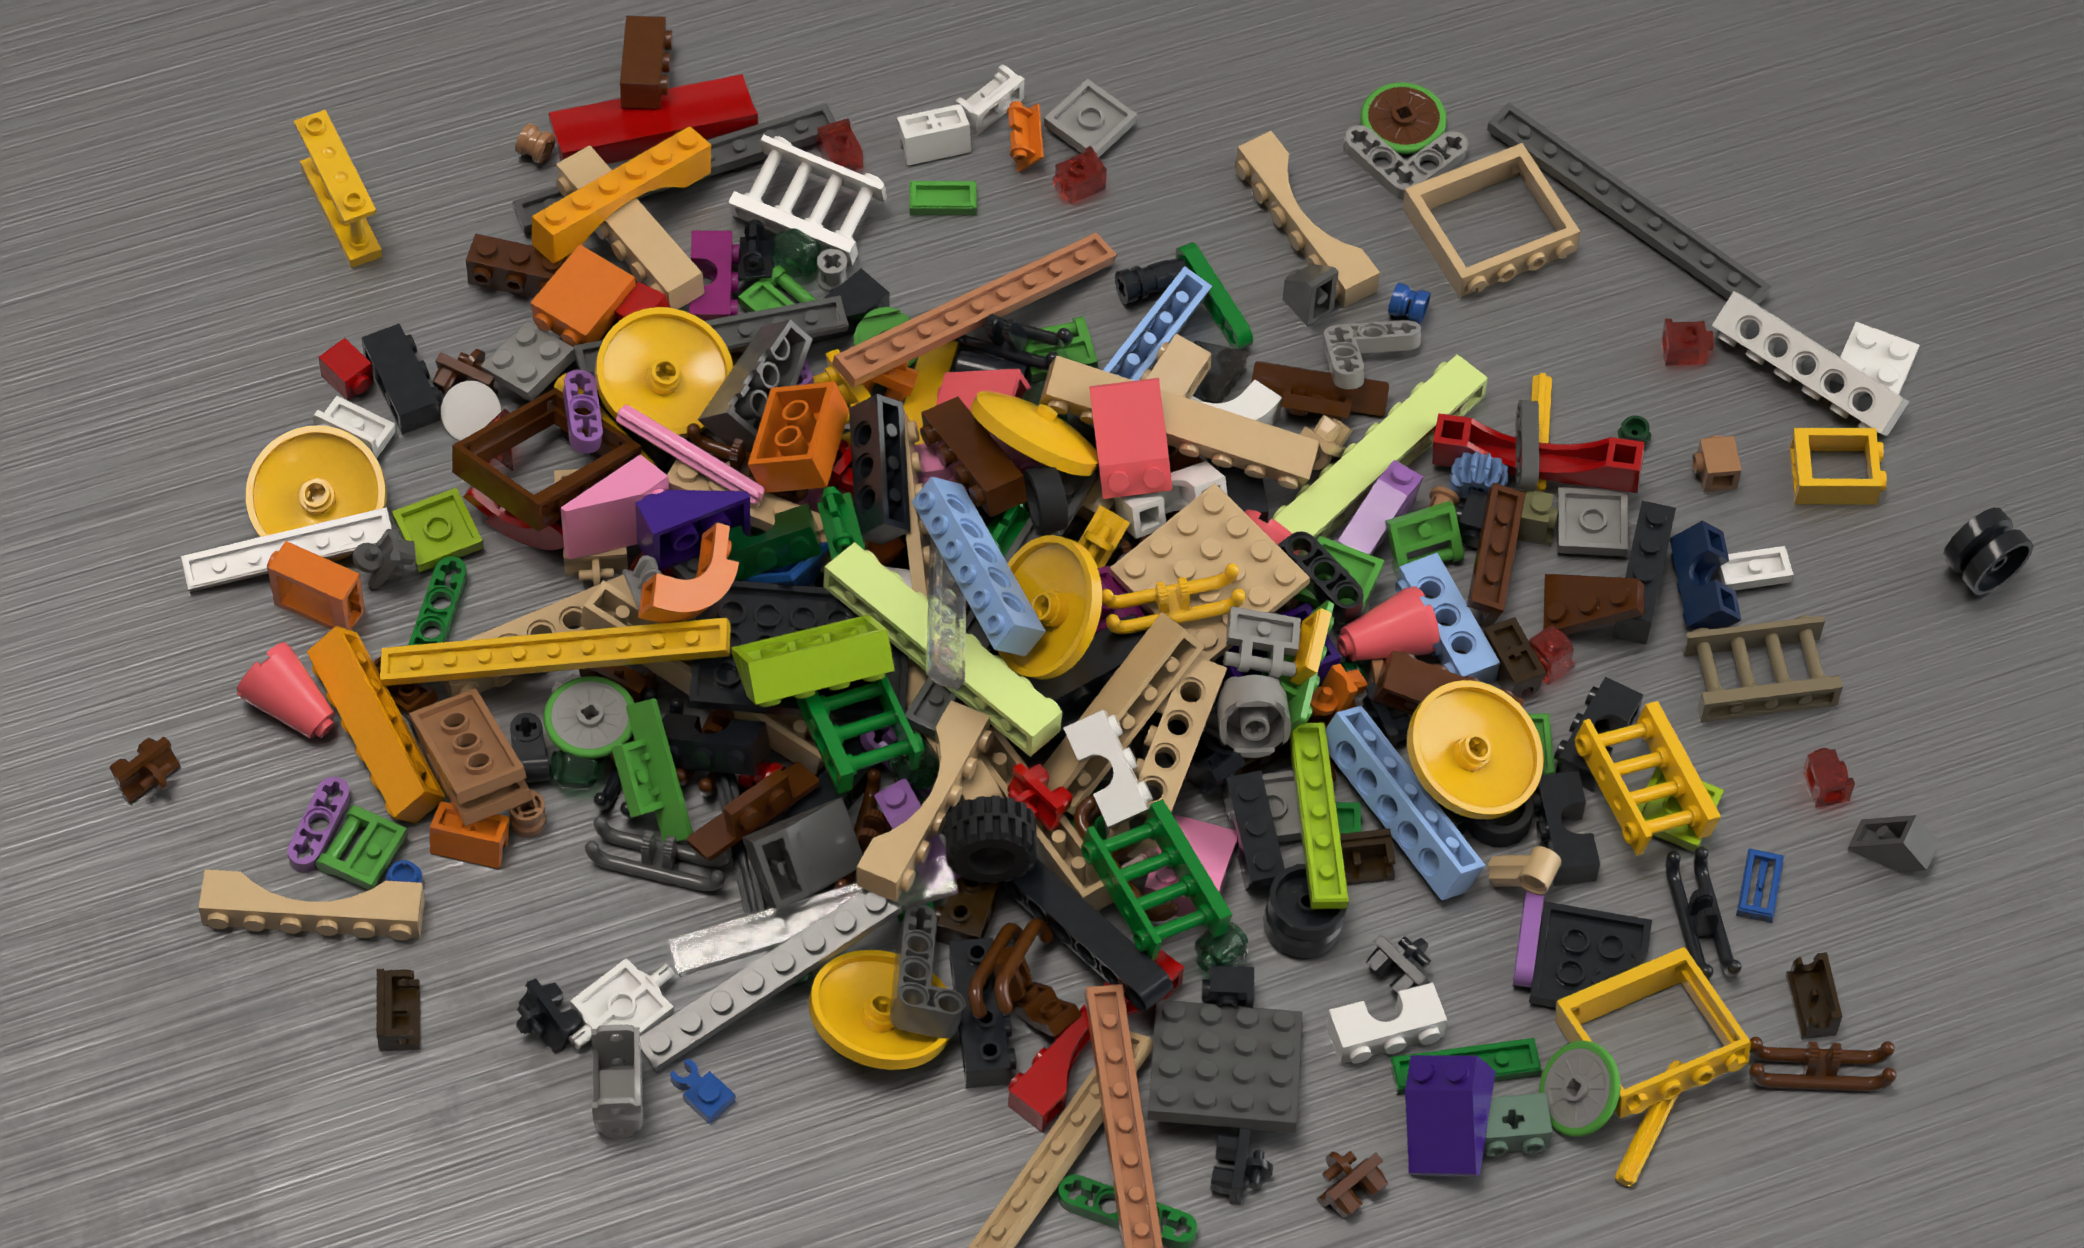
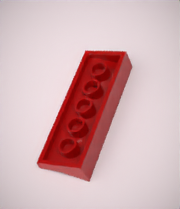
[549,74,758,164]

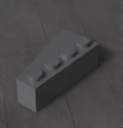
[698,319,812,452]

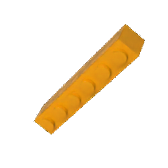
[307,626,446,824]

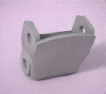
[591,1024,643,1139]

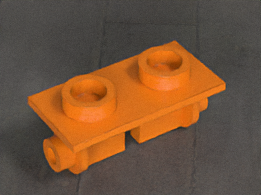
[1007,101,1044,173]

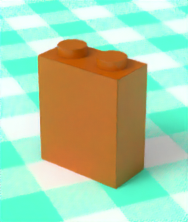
[530,244,636,347]

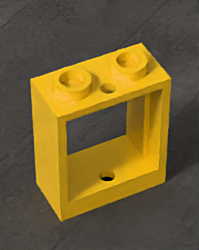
[1789,428,1887,505]

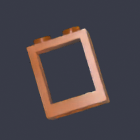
[267,541,365,631]

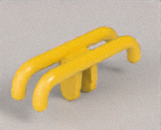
[1102,563,1246,634]

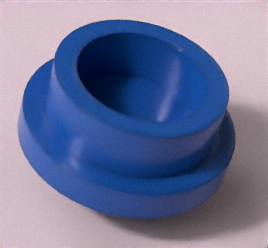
[386,860,422,883]

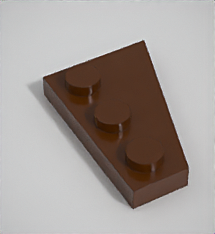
[1543,574,1644,639]

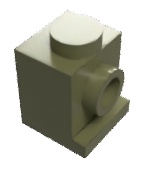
[1517,490,1558,546]

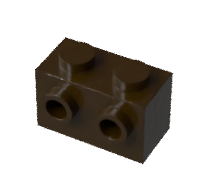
[935,877,1001,945]

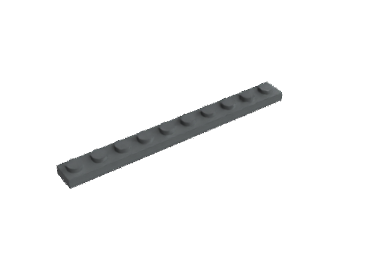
[513,103,839,234]
[1487,103,1771,305]
[905,470,1099,738]

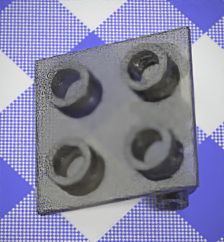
[1192,340,1251,403]

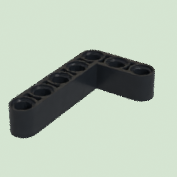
[1278,531,1364,624]

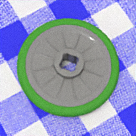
[543,676,634,759]
[1539,1041,1620,1137]

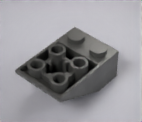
[742,797,863,909]

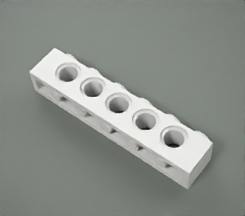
[1712,291,1910,436]

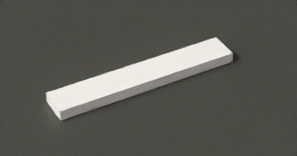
[181,507,392,592]

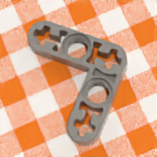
[1344,125,1468,200]
[1324,320,1421,389]

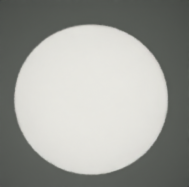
[441,381,501,441]

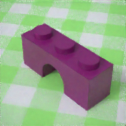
[689,230,739,321]

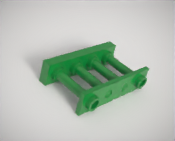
[794,673,924,794]
[1081,799,1232,961]

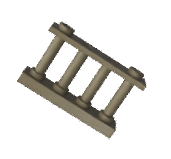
[1682,615,1843,722]

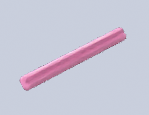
[616,405,765,505]

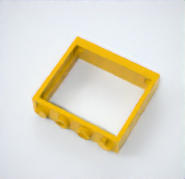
[1555,946,1751,1119]

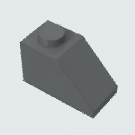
[1282,264,1339,326]
[1848,815,1940,872]

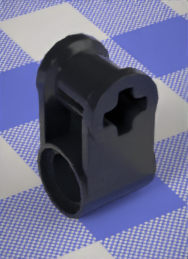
[510,713,551,783]

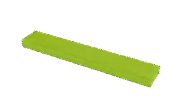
[1289,723,1349,909]

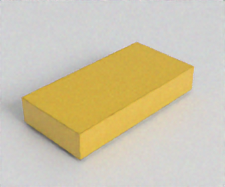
[1289,608,1332,685]

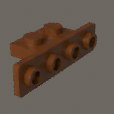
[1251,361,1389,421]
[687,762,820,862]

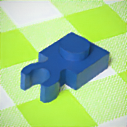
[670,1059,736,1124]

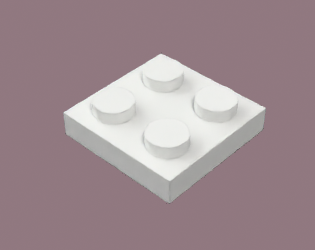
[1832,322,1919,395]

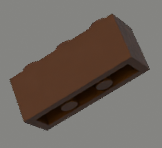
[620,16,673,109]

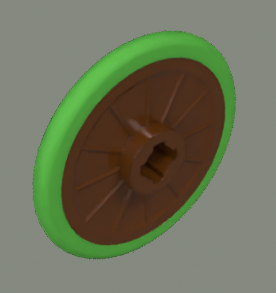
[1360,82,1447,154]

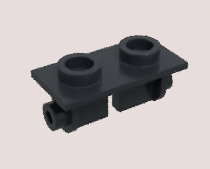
[738,219,774,281]

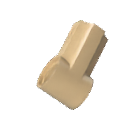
[1488,846,1562,895]

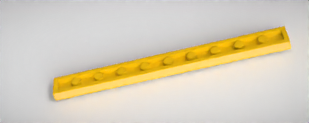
[380,618,731,686]

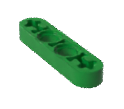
[1175,242,1253,351]
[408,556,467,646]
[1058,1174,1197,1248]

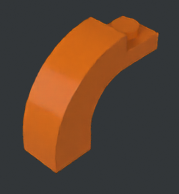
[638,523,739,623]

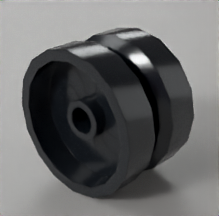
[1942,507,2034,596]
[1263,864,1349,958]

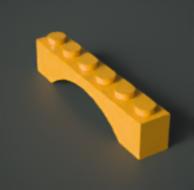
[532,126,711,264]

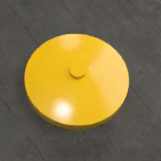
[595,307,733,438]
[970,391,1099,476]
[246,425,387,562]
[997,535,1102,679]
[1407,680,1544,819]
[808,950,950,1070]

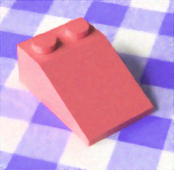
[1089,378,1173,499]

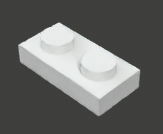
[1717,546,1794,590]

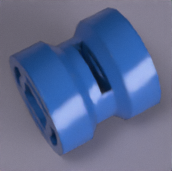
[1388,282,1431,324]

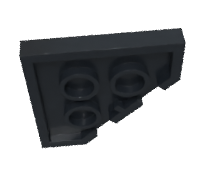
[1529,902,1652,1008]

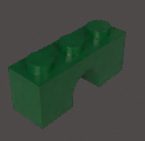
[727,503,822,581]

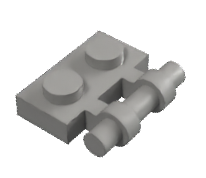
[1223,606,1301,678]

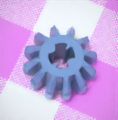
[1449,451,1509,499]

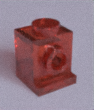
[817,118,863,172]
[1053,146,1107,204]
[1661,318,1714,366]
[1529,625,1575,685]
[1803,748,1855,808]

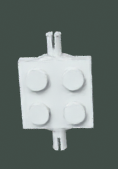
[569,958,675,1050]

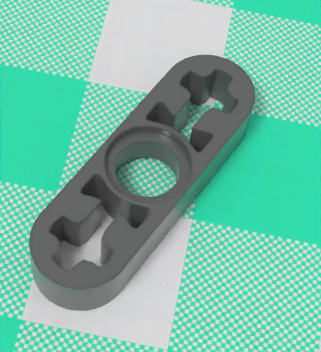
[1515,400,1539,491]

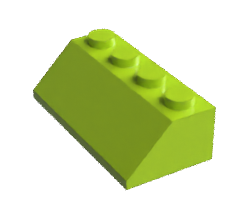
[731,614,895,707]

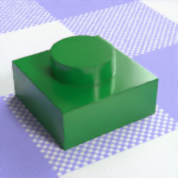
[1335,802,1361,834]

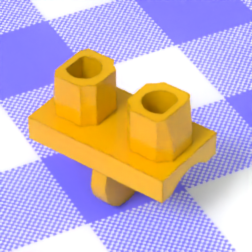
[1078,505,1131,568]

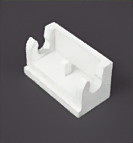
[954,65,1025,135]
[897,104,971,166]

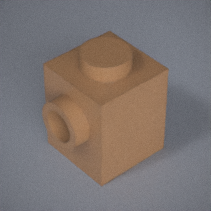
[1692,435,1742,492]

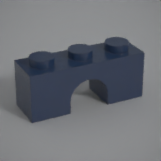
[1670,520,1741,630]

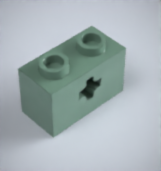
[1483,1093,1553,1157]

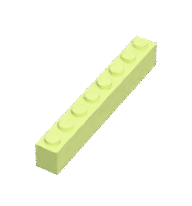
[1272,354,1488,557]
[823,542,1062,757]

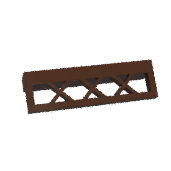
[1466,482,1525,627]

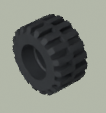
[945,796,1037,884]

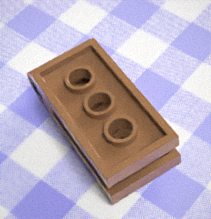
[407,688,532,826]

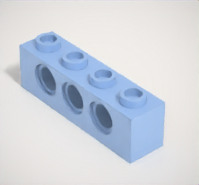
[1395,553,1500,684]

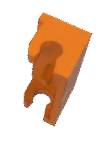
[430,801,510,869]

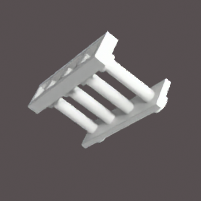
[728,134,887,265]

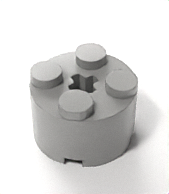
[1216,675,1291,758]

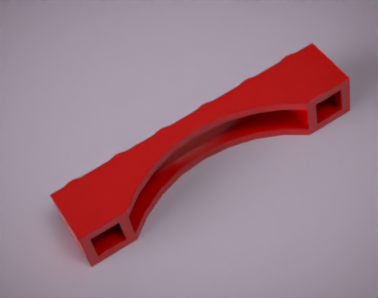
[1432,413,1644,493]
[1007,949,1184,1132]

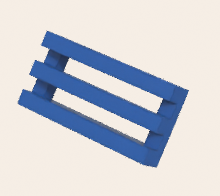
[1736,848,1784,923]

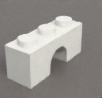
[1114,461,1227,539]
[1064,710,1153,828]
[1326,983,1447,1064]

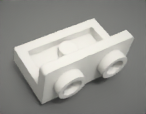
[313,396,396,459]

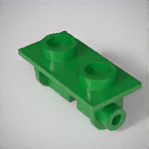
[817,486,866,560]
[987,502,1030,557]

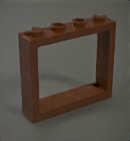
[452,388,642,532]

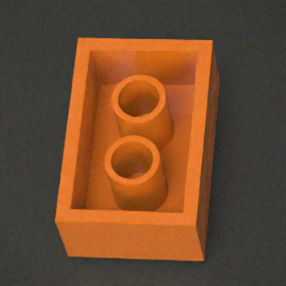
[748,381,849,493]

